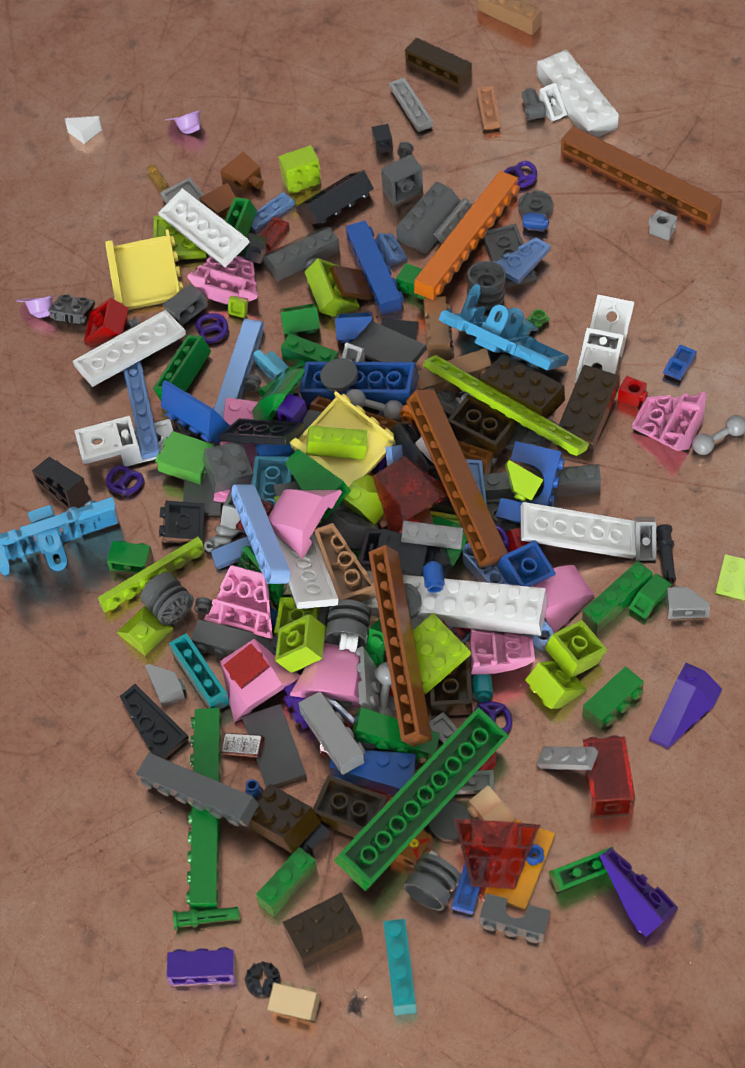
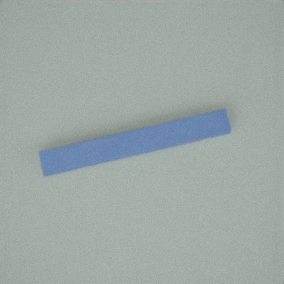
[124,360,160,460]

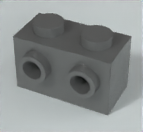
[163,284,208,326]

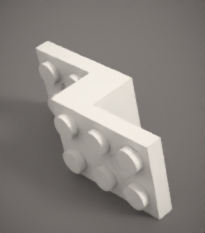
[574,295,635,384]
[74,416,173,467]

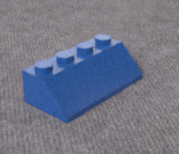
[161,380,230,445]

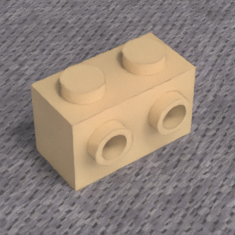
[267,980,321,1022]

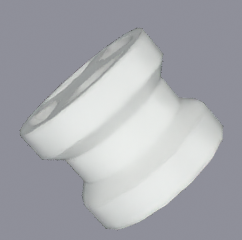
[338,632,358,653]

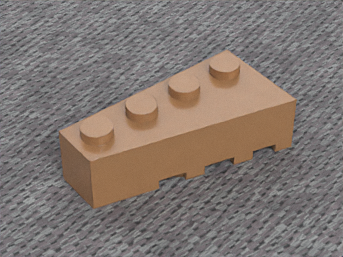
[477,0,542,35]
[424,296,454,361]
[418,348,493,394]
[314,523,376,602]

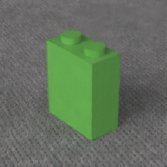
[156,431,215,485]

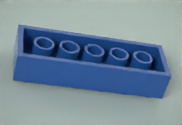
[299,362,419,406]

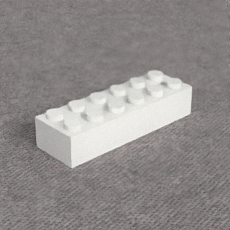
[537,50,619,137]

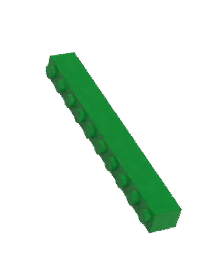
[186,708,222,911]

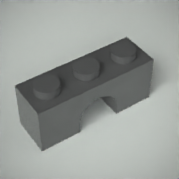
[479,893,550,943]

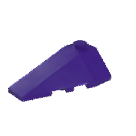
[649,663,722,748]
[600,848,678,937]

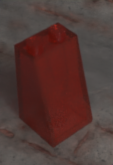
[582,735,635,818]

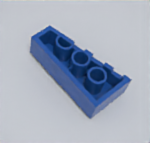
[329,750,417,797]

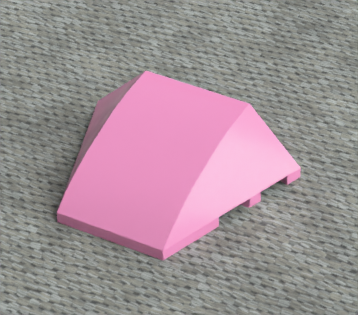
[188,256,258,304]
[632,391,707,451]
[268,489,342,559]
[204,565,273,639]
[532,565,595,634]
[469,629,535,675]
[220,639,301,723]
[290,643,362,707]

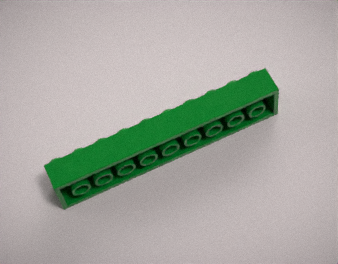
[334,707,509,891]

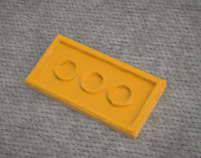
[484,819,555,912]

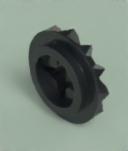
[245,960,280,997]

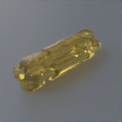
[147,164,169,191]

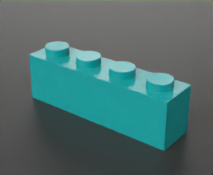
[169,633,230,710]
[383,919,417,1015]

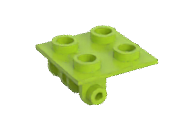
[716,554,745,600]

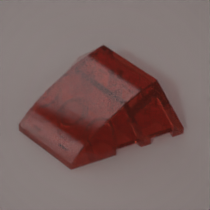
[372,456,448,532]
[454,818,541,889]

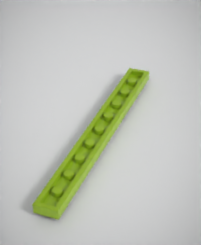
[423,355,589,456]

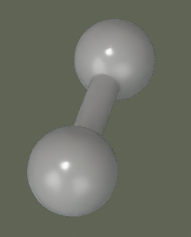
[346,389,403,421]
[692,415,745,455]
[376,662,393,717]

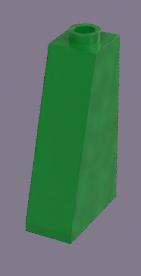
[285,449,351,520]

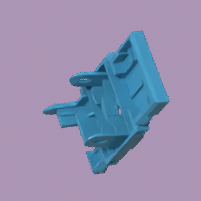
[439,284,569,370]
[0,497,119,576]

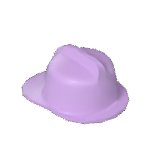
[165,111,202,134]
[16,296,56,318]

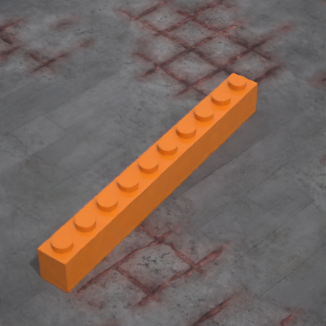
[414,171,519,301]

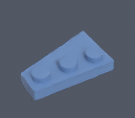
[493,238,551,284]

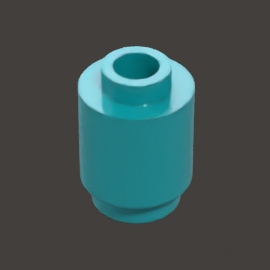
[471,674,493,702]

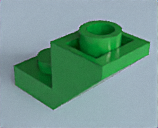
[629,573,673,619]

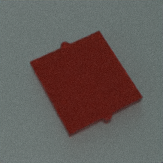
[223,643,270,689]

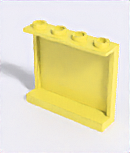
[105,229,183,310]
[290,392,396,487]

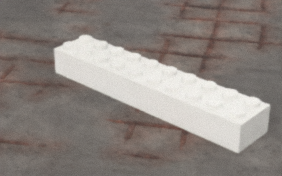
[361,571,548,636]

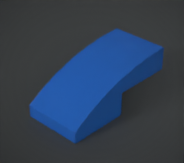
[663,344,697,380]

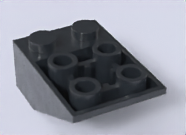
[359,529,429,576]

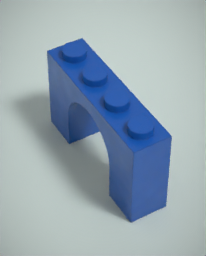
[496,441,565,525]

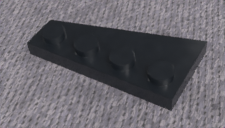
[120,684,189,759]

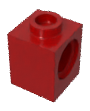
[618,375,649,408]

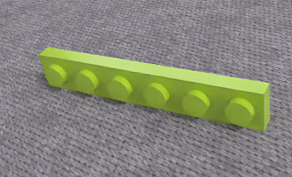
[98,537,204,613]

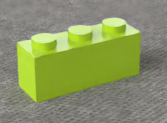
[306,425,367,460]

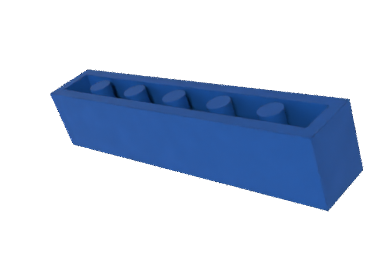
[345,220,404,316]

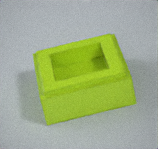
[228,295,248,319]

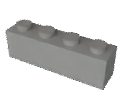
[299,691,365,775]

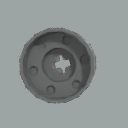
[467,261,506,310]
[140,572,194,626]
[325,600,371,648]
[404,853,461,911]

